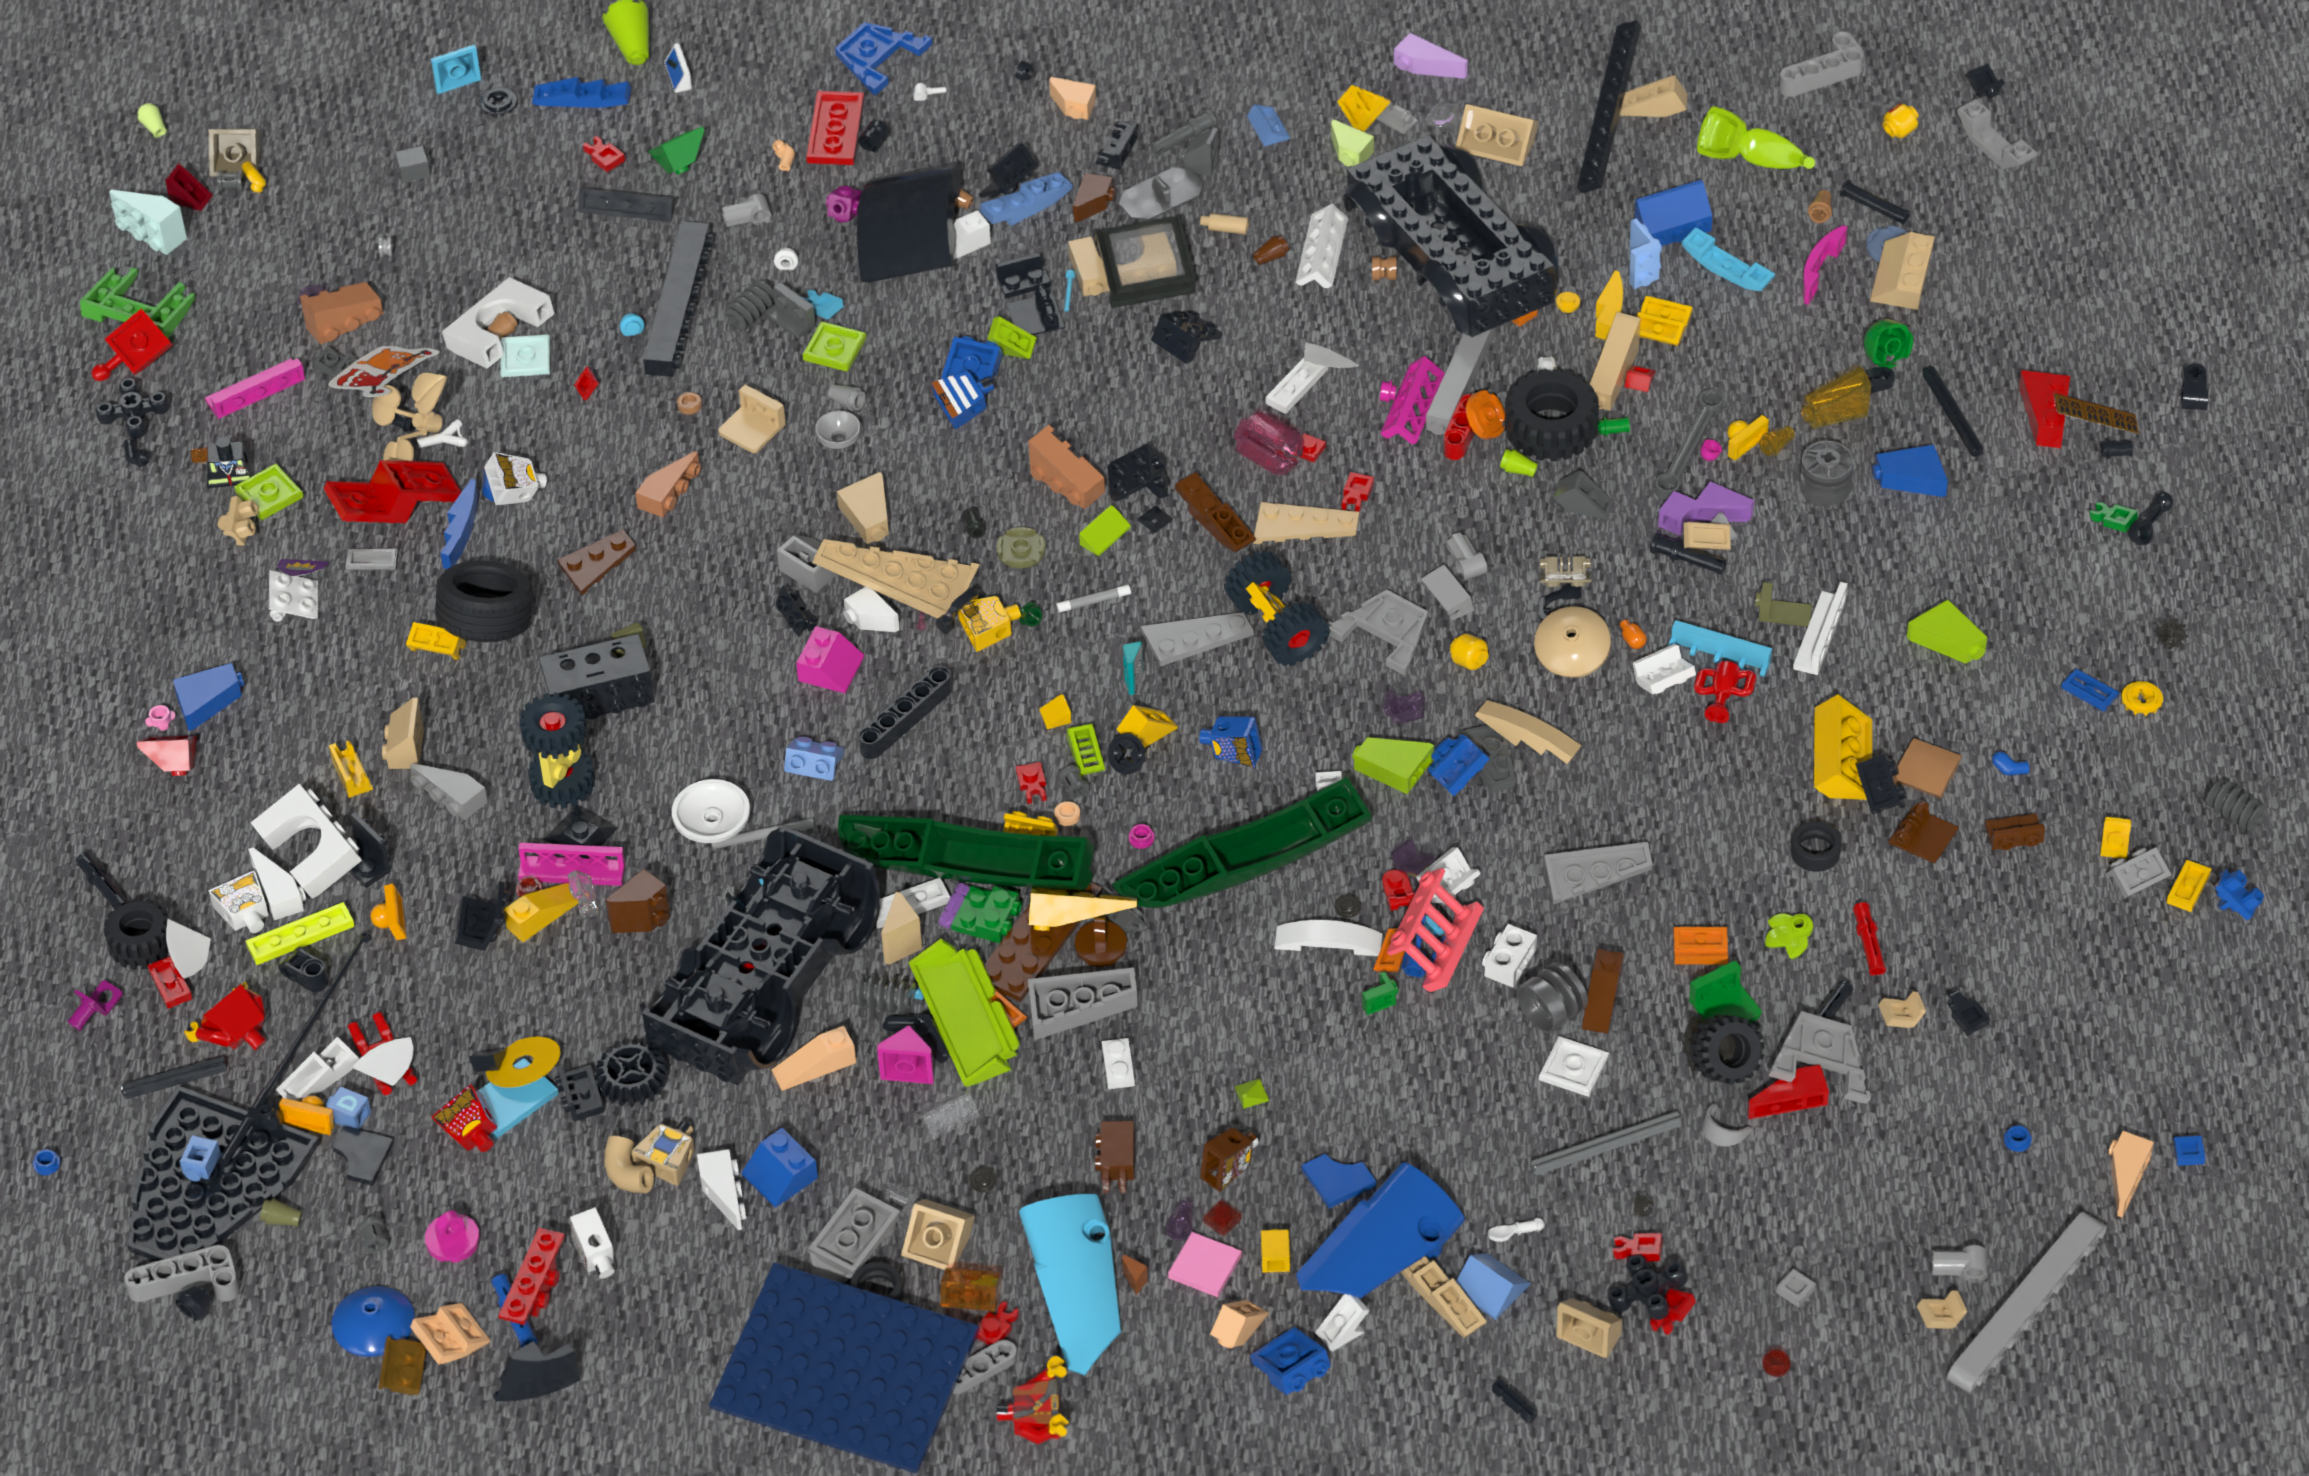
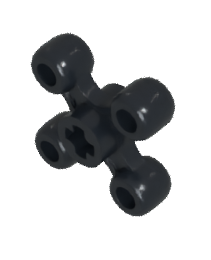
[95,378,169,439]
[1608,1254,1688,1320]

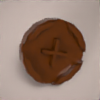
[1074,917,1127,967]

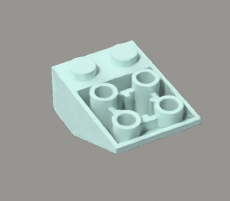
[109,190,187,255]

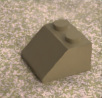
[209,129,261,177]

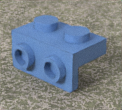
[784,737,844,781]

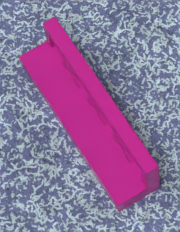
[1380,356,1445,444]
[205,358,305,419]
[518,843,626,886]

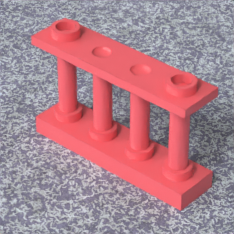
[1387,868,1484,992]

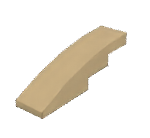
[1475,700,1582,764]
[1401,1256,1487,1338]

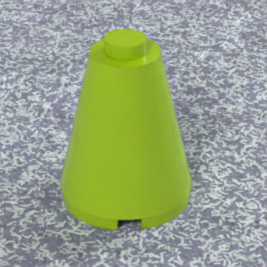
[602,0,649,65]

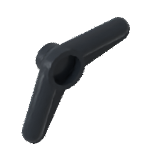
[883,1015,950,1063]

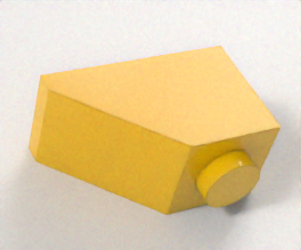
[1116,705,1178,748]

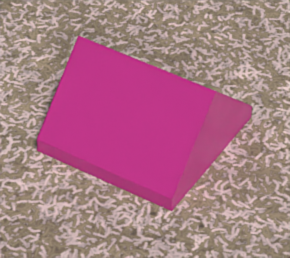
[877,1025,934,1084]

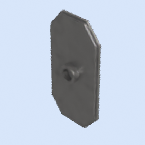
[1119,167,1204,220]

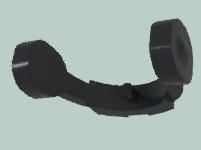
[1538,584,1582,634]
[936,588,985,635]

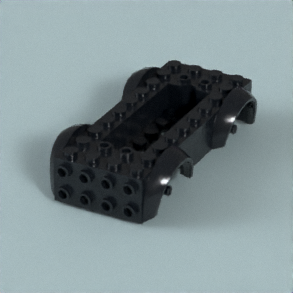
[1343,135,1558,338]
[639,825,880,1086]

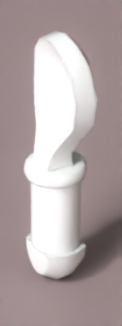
[1488,1218,1545,1242]

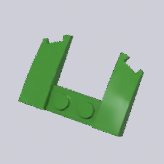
[80,268,195,339]

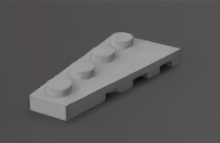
[1140,612,1254,666]
[1544,842,1653,904]

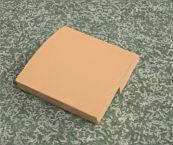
[410,1303,490,1365]

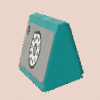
[1122,642,1143,695]

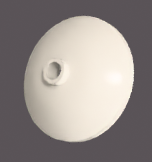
[672,779,750,843]

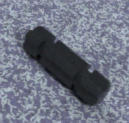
[1491,1379,1538,1423]

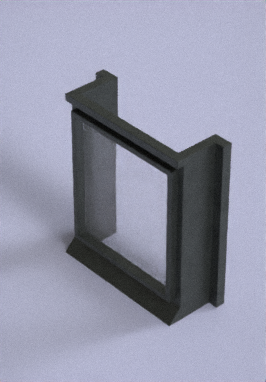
[1093,214,1196,308]

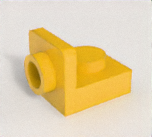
[2100,817,2131,859]

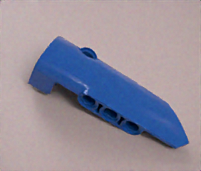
[1296,1162,1465,1299]

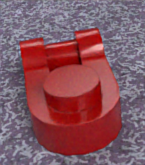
[1382,869,1415,911]

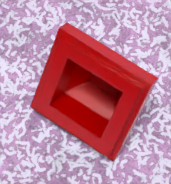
[574,367,599,400]

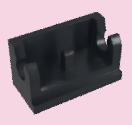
[1096,121,1138,170]

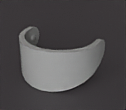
[1702,1103,1752,1146]

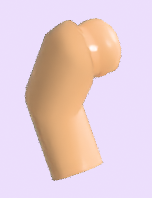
[772,140,795,171]

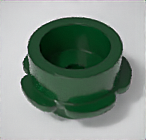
[1019,602,1042,627]

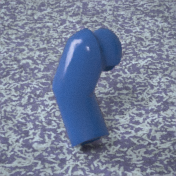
[1992,751,2029,776]

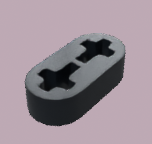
[1850,367,1895,396]

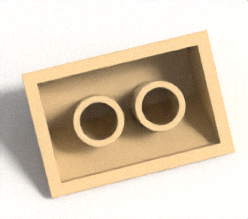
[1456,104,1539,167]
[1870,232,1934,310]

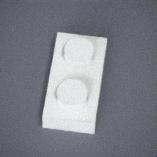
[1102,1038,1135,1089]

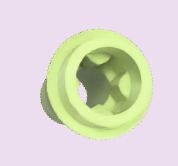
[137,103,167,138]

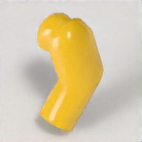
[242,161,266,193]

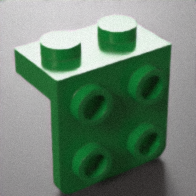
[1689,960,1762,1023]

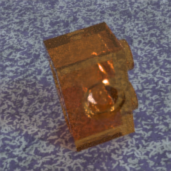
[940,1267,1001,1311]

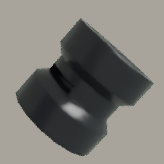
[858,120,890,153]

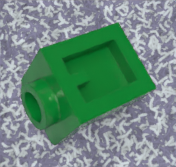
[1362,971,1398,1015]

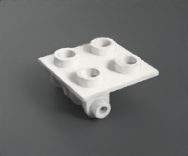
[269,570,318,622]

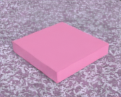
[1168,1232,1242,1297]

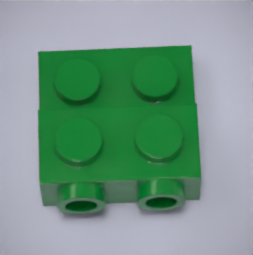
[951,886,1022,944]

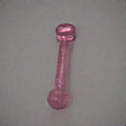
[916,610,926,631]

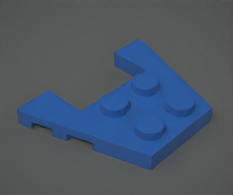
[835,22,932,96]

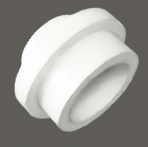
[774,248,798,270]

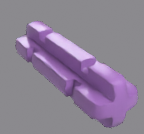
[938,883,970,929]

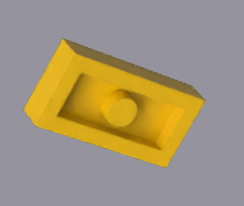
[2167,860,2212,912]

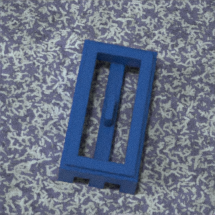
[2061,668,2119,712]

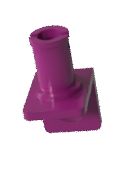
[67,980,123,1031]

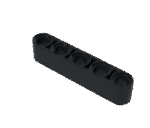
[858,666,952,759]

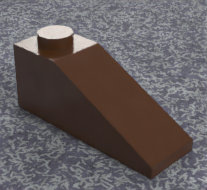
[1582,949,1624,1034]

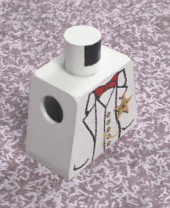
[570,1207,614,1279]

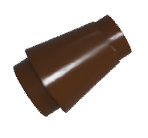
[1252,235,1289,266]

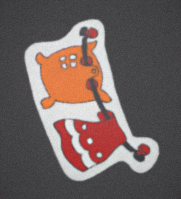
[329,346,440,397]

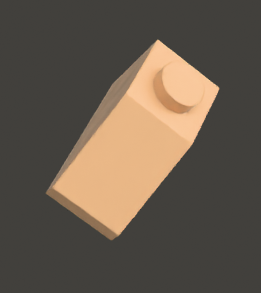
[1049,77,1096,120]
[1210,1300,1269,1348]

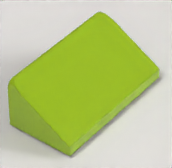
[1079,505,1131,556]

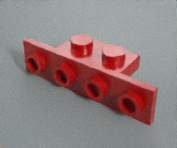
[498,1228,565,1325]

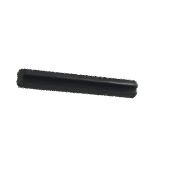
[121,1057,227,1099]

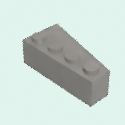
[1028,968,1138,1040]

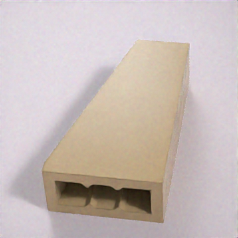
[1590,312,1640,411]

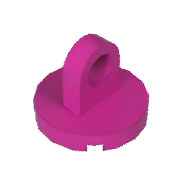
[425,1210,480,1263]

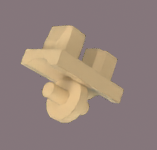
[218,495,259,545]

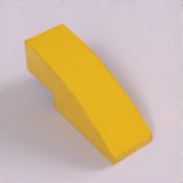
[1595,271,1623,340]

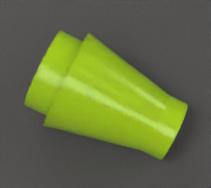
[1500,449,1538,477]

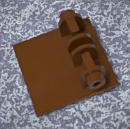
[1888,801,1959,864]

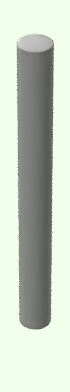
[711,818,815,849]

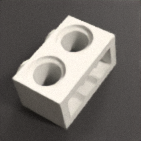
[1482,924,1537,988]

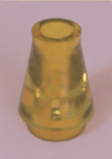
[1759,426,1795,456]

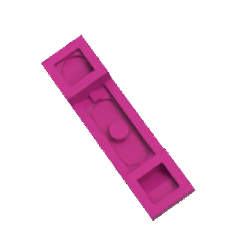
[1802,225,1848,305]

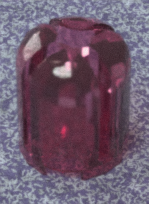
[1233,409,1304,475]

